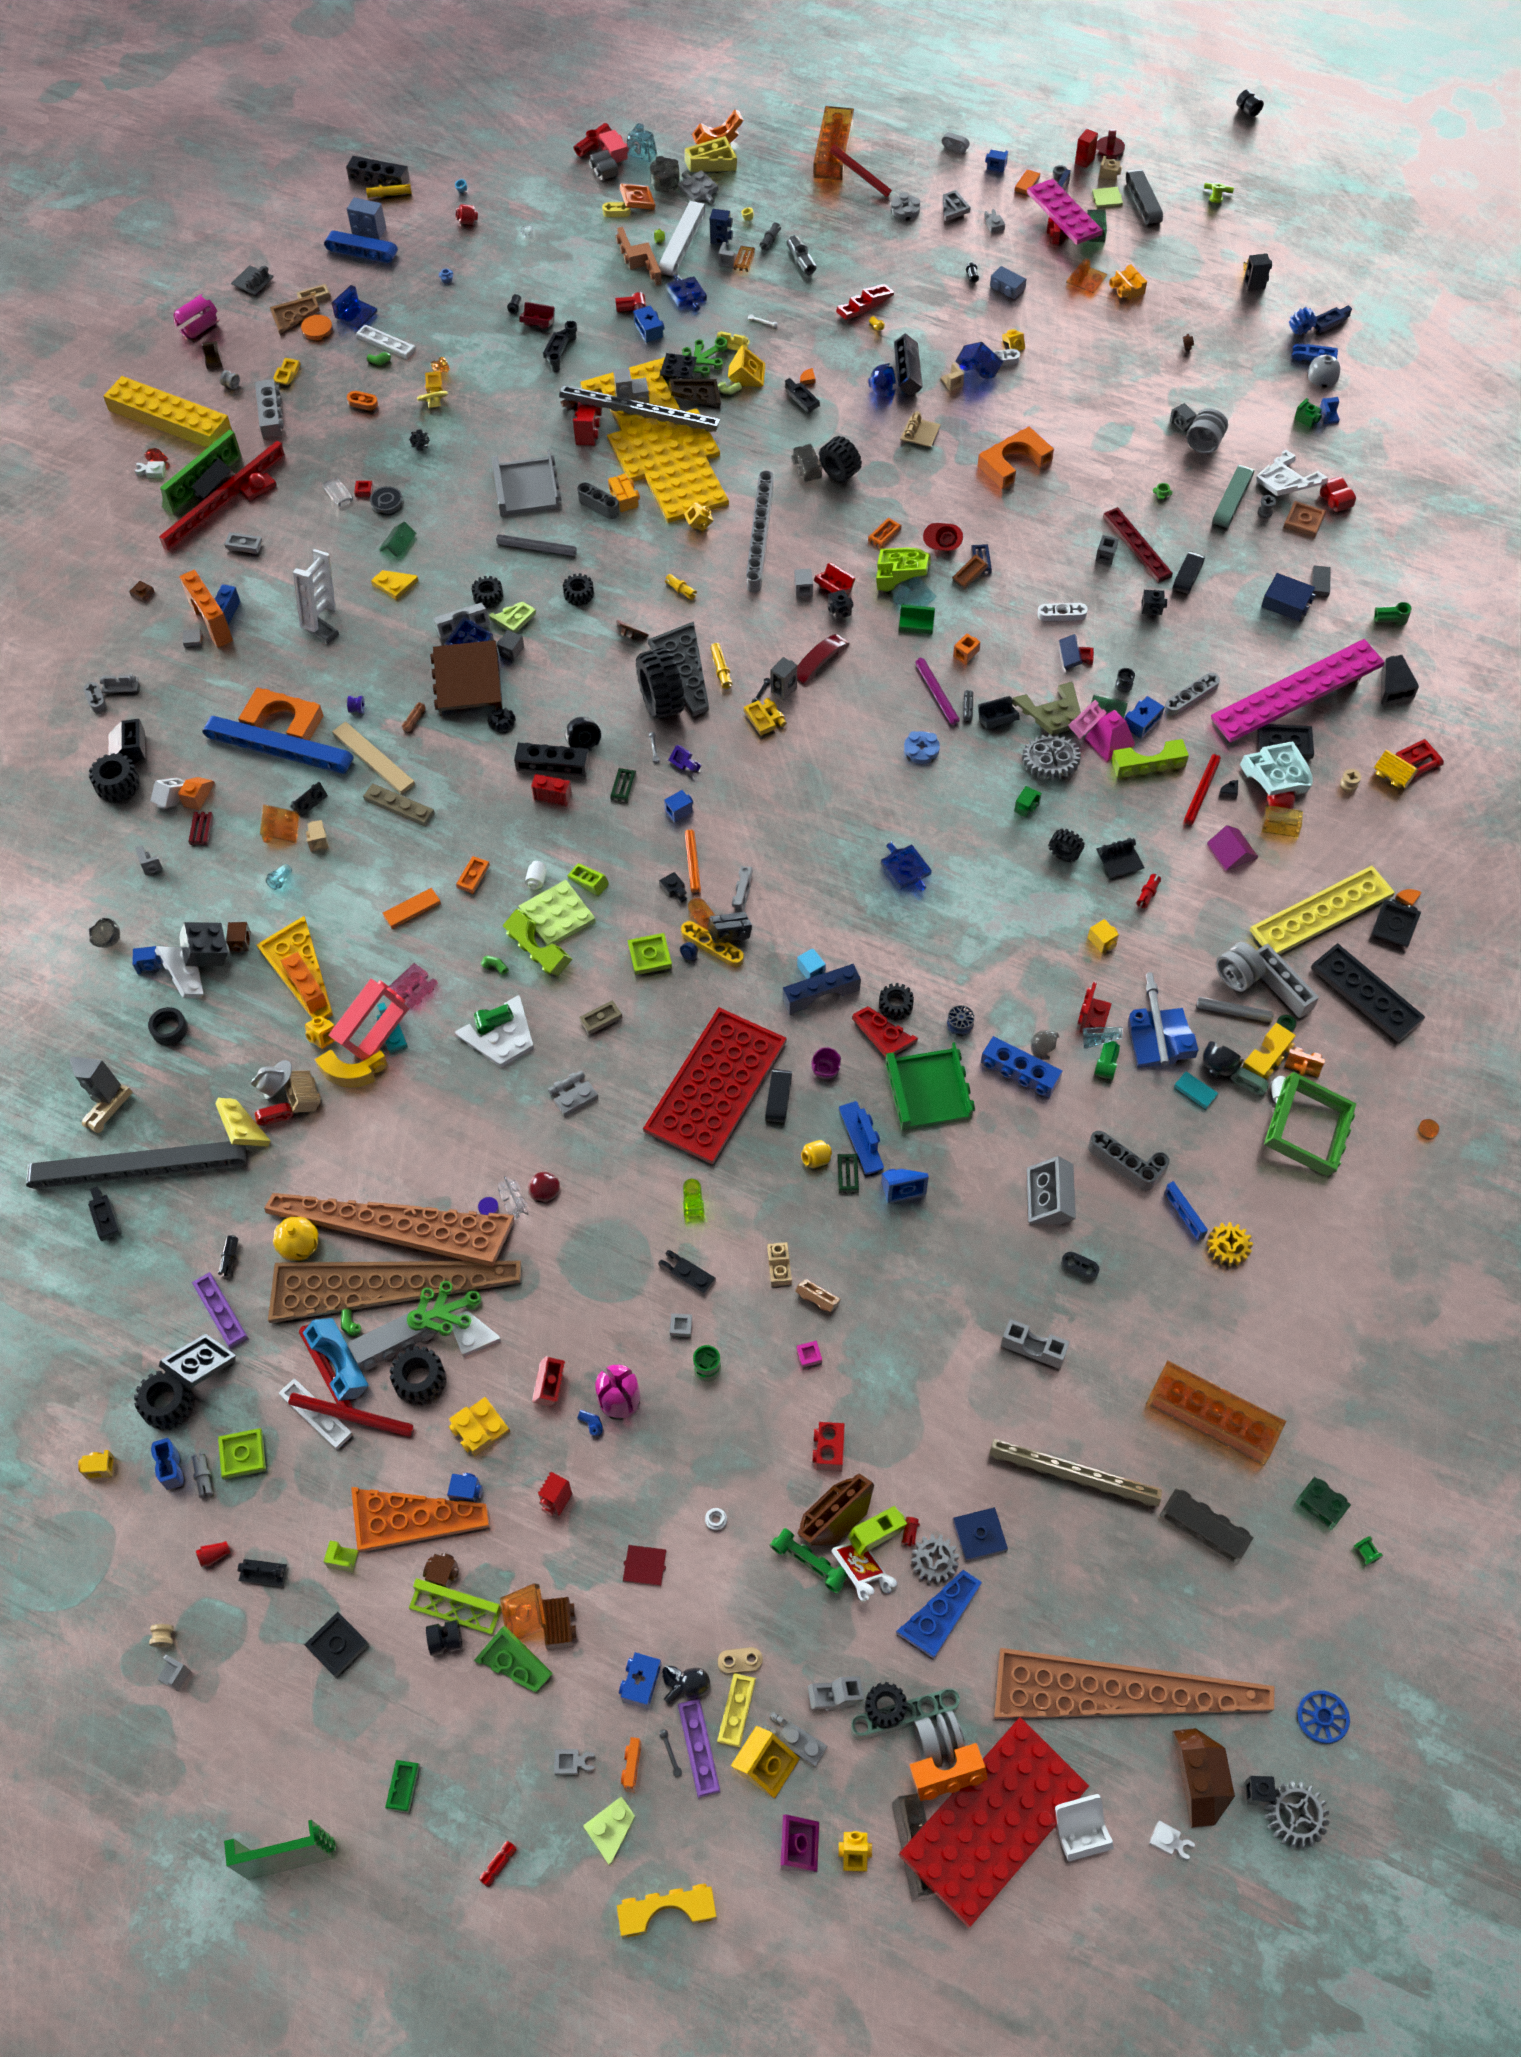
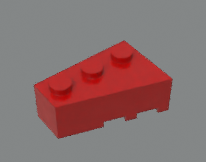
[573,402,602,446]

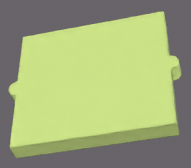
[1092,187,1123,208]

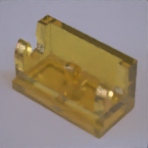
[1262,805,1303,837]

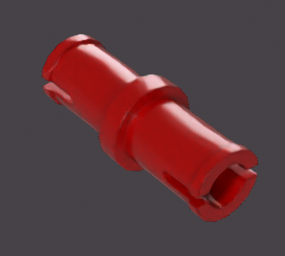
[1136,874,1161,908]

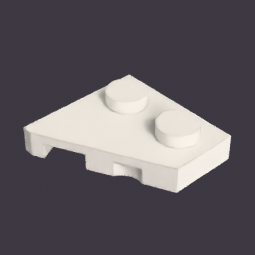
[449,1311,501,1357]

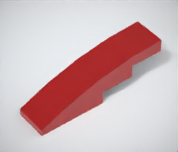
[836,284,894,320]

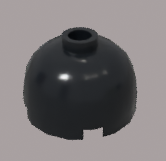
[565,717,601,752]
[1203,1041,1244,1078]

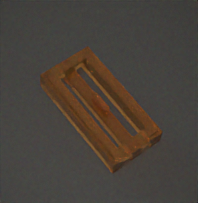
[733,246,755,272]

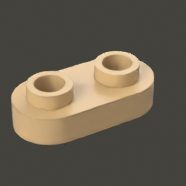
[718,1647,763,1675]

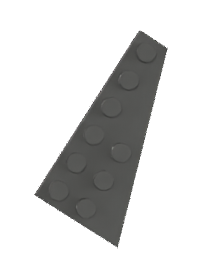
[648,621,709,717]

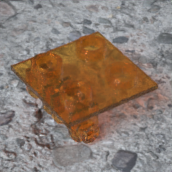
[1066,258,1108,293]
[260,804,299,843]

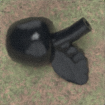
[662,1666,710,1705]

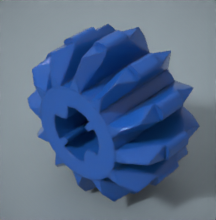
[1289,307,1317,335]

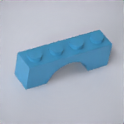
[303,1318,369,1401]

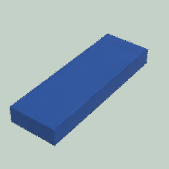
[1164,1181,1208,1241]

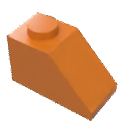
[178,777,215,811]

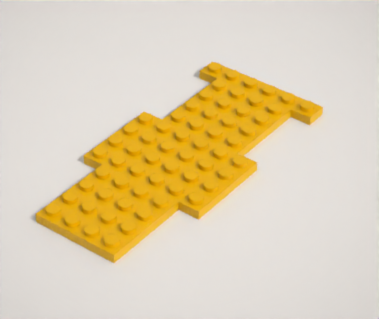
[580,357,729,523]

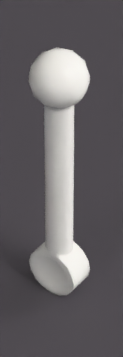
[748,314,778,328]

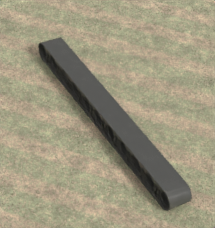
[26,1141,246,1189]

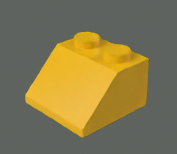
[731,1726,800,1799]

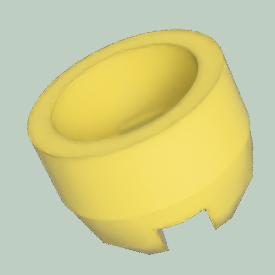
[741,207,754,221]

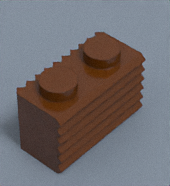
[542,1597,577,1650]

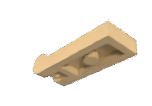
[82,1084,133,1133]

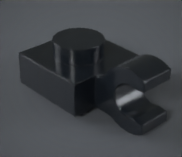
[659,872,687,903]

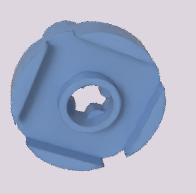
[904,731,940,764]

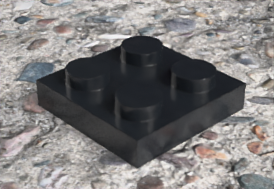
[304,1612,369,1678]

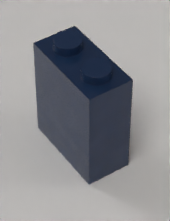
[1261,573,1316,622]

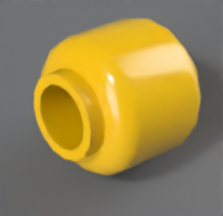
[801,1140,832,1168]

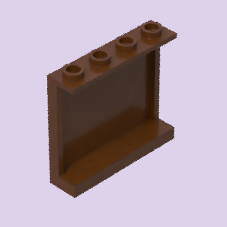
[430,640,503,717]

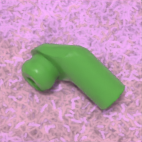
[341,1309,361,1336]

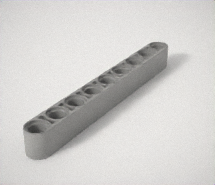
[746,470,774,592]

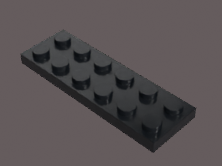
[1311,943,1425,1042]

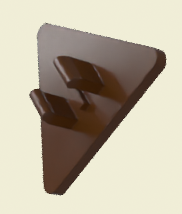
[616,620,649,639]

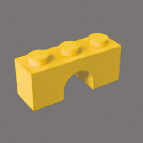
[1242,1023,1296,1080]

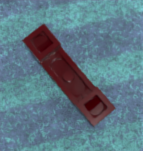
[797,634,849,685]

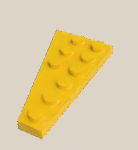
[256,916,333,1020]

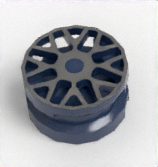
[947,1005,975,1036]

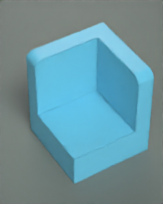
[797,949,826,979]

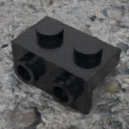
[978,696,1020,729]

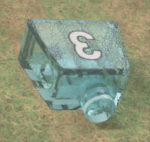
[627,123,657,163]

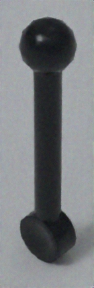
[751,678,770,703]

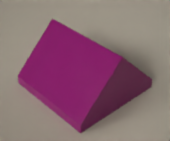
[1207,825,1258,871]
[781,1814,819,1872]

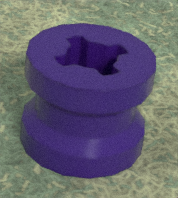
[347,696,365,713]

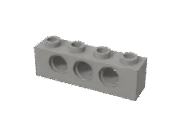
[255,379,284,439]

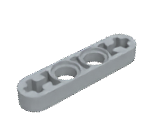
[1164,673,1220,716]

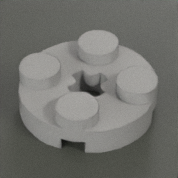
[891,192,920,219]

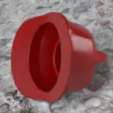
[923,523,963,551]

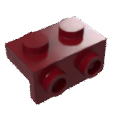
[519,302,555,328]

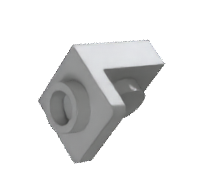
[135,845,162,874]

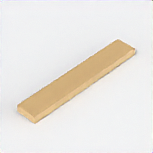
[332,721,415,795]

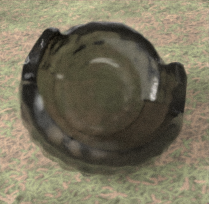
[89,918,121,948]
[1030,1030,1059,1060]

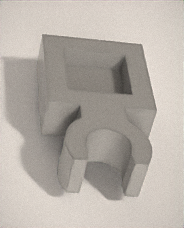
[984,209,1005,233]
[554,1749,595,1775]

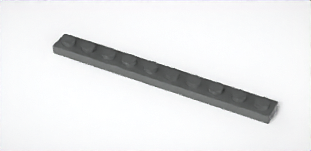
[559,385,720,432]

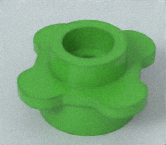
[1153,483,1173,499]

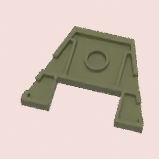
[1012,682,1081,735]

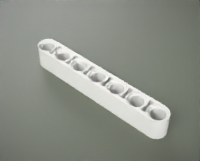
[659,201,706,277]

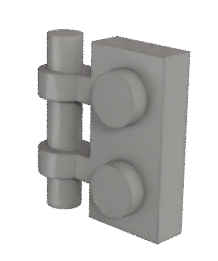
[547,1071,598,1117]

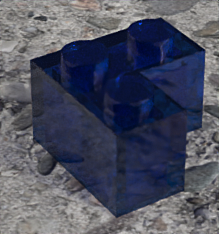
[955,342,1003,379]
[445,617,494,645]

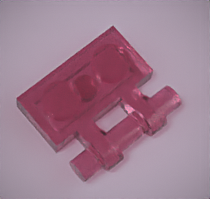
[389,963,438,1009]

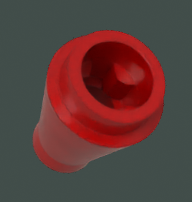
[195,1541,230,1567]

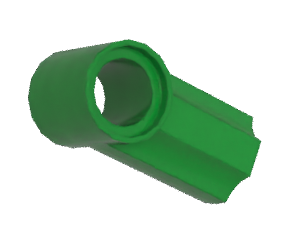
[1374,602,1412,625]
[474,1004,514,1035]
[1094,1040,1120,1080]

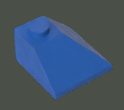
[881,1169,929,1203]

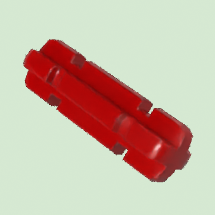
[479,1841,517,1887]

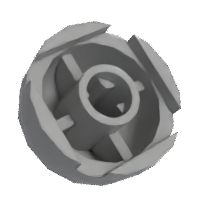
[1308,355,1341,387]

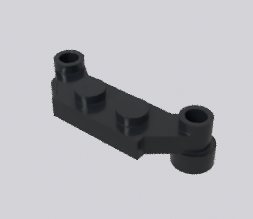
[543,321,577,372]

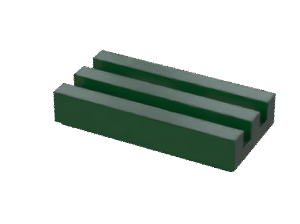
[610,768,636,803]
[837,1154,859,1193]

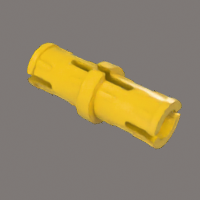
[665,574,697,600]

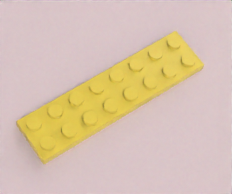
[1249,866,1395,955]

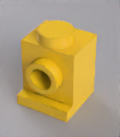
[78,1450,114,1479]

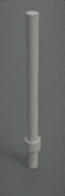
[1146,972,1169,1066]

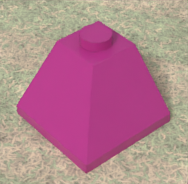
[1085,710,1135,762]

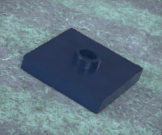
[953,1507,1008,1562]

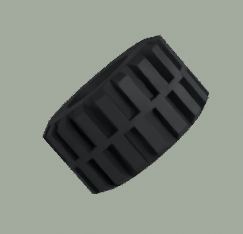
[818,436,862,483]
[89,753,140,802]
[390,1346,446,1405]
[134,1370,194,1430]

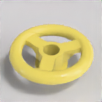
[417,391,448,408]

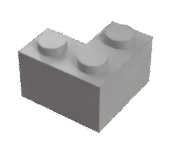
[613,367,649,403]

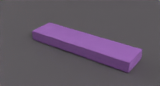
[192,1272,249,1349]
[678,1698,721,1799]

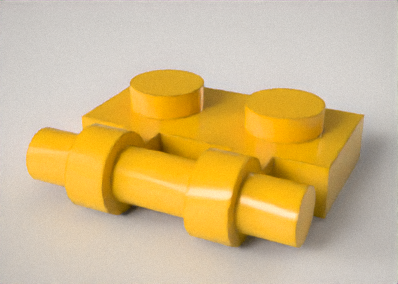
[743,698,787,736]

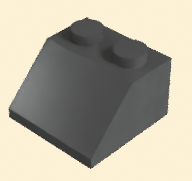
[70,1057,121,1103]

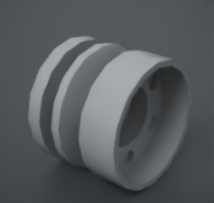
[1186,408,1228,454]
[913,1710,965,1768]

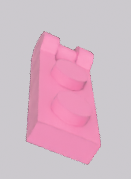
[1068,700,1107,738]

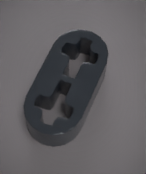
[1061,1252,1100,1281]

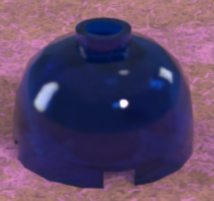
[868,363,896,397]

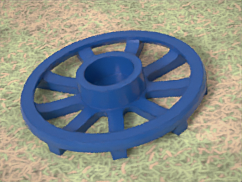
[1297,1690,1350,1744]

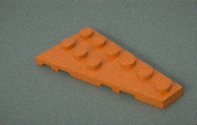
[351,1487,490,1553]

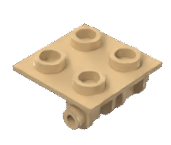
[900,411,941,447]

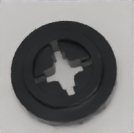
[487,707,516,732]

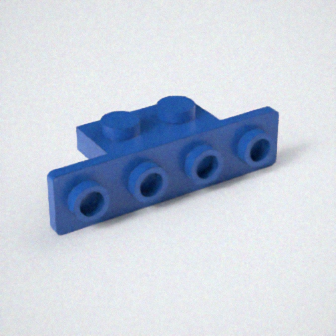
[839,1101,884,1175]

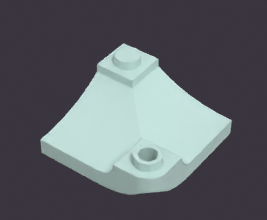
[1240,741,1313,796]

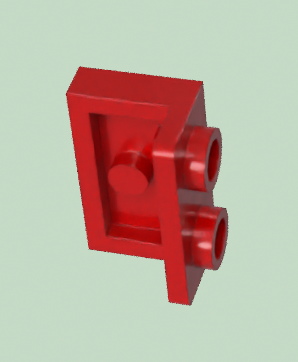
[813,562,855,594]

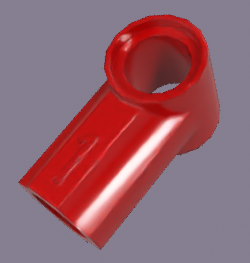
[615,292,646,312]

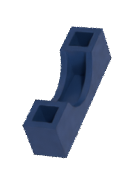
[783,963,861,1014]

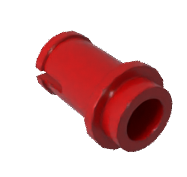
[901,1517,920,1547]

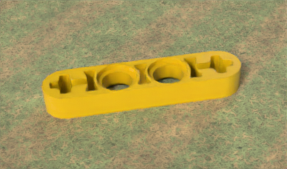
[681,921,744,967]

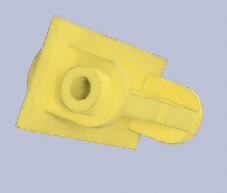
[717,331,750,351]

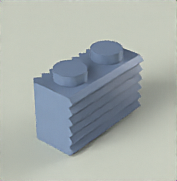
[990,266,1027,299]

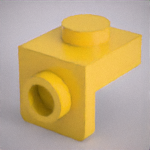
[1002,329,1025,351]
[425,371,443,393]

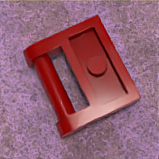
[1395,739,1444,780]

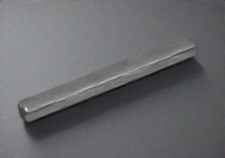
[496,534,577,556]

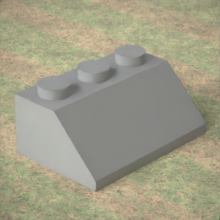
[1027,1156,1076,1225]

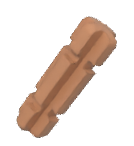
[402,702,426,732]

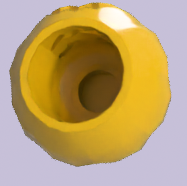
[273,1217,319,1261]

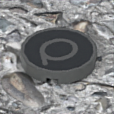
[370,486,403,514]

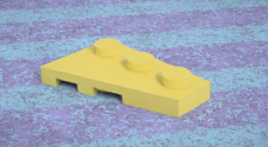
[215,1098,271,1147]

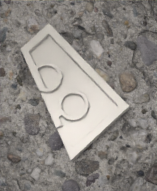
[155,946,203,999]

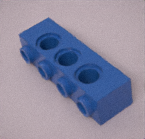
[981,1036,1063,1098]

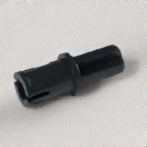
[218,1235,238,1277]

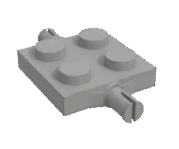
[677,170,719,204]

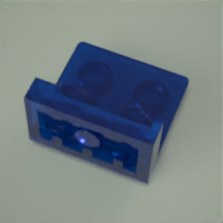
[331,285,378,329]

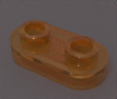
[688,898,715,930]

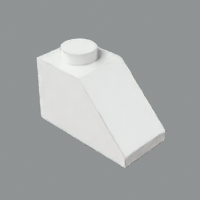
[150,778,185,809]

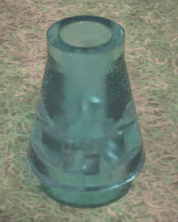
[266,864,292,890]

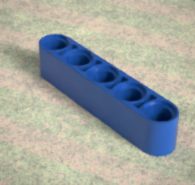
[324,230,398,263]

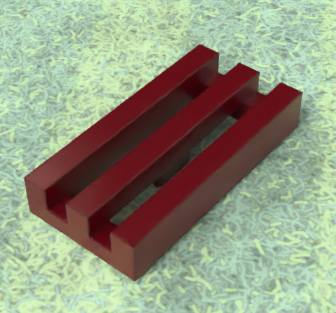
[188,812,213,845]

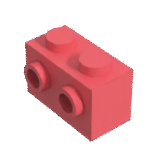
[599,130,629,163]

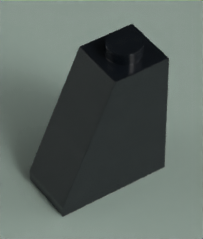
[192,458,235,500]
[1381,655,1419,705]

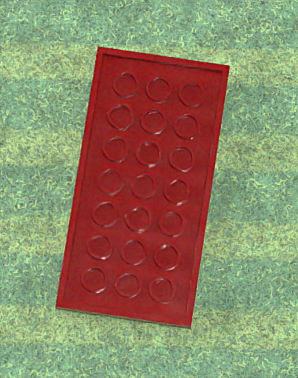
[643,1007,787,1165]
[898,1717,1089,1928]

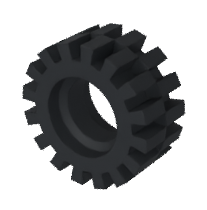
[563,573,594,606]
[471,576,504,608]
[1048,828,1085,862]
[879,983,914,1020]
[865,1682,907,1729]

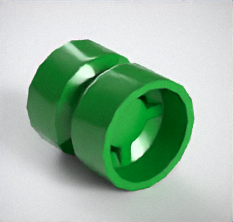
[693,1345,721,1381]

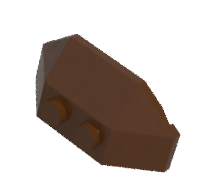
[797,1473,874,1546]
[1173,1728,1235,1828]

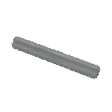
[1197,997,1274,1022]

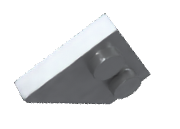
[942,190,971,221]

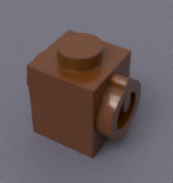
[423,1553,459,1589]

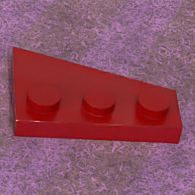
[852,1006,918,1057]

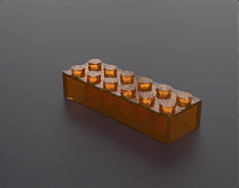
[813,106,854,180]
[1146,1360,1286,1466]

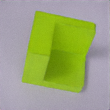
[323,1540,359,1573]

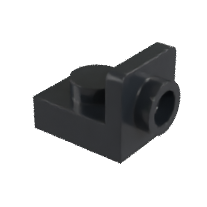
[1245,1776,1276,1805]

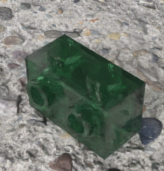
[1295,1476,1351,1530]

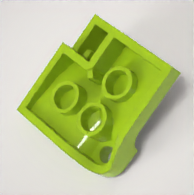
[876,547,931,592]

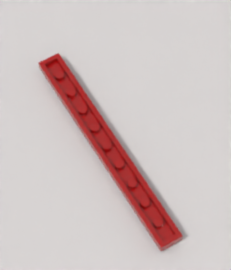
[159,441,285,551]

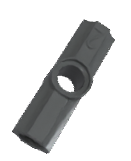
[787,235,817,276]

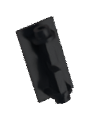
[290,782,328,817]
[238,1559,287,1587]

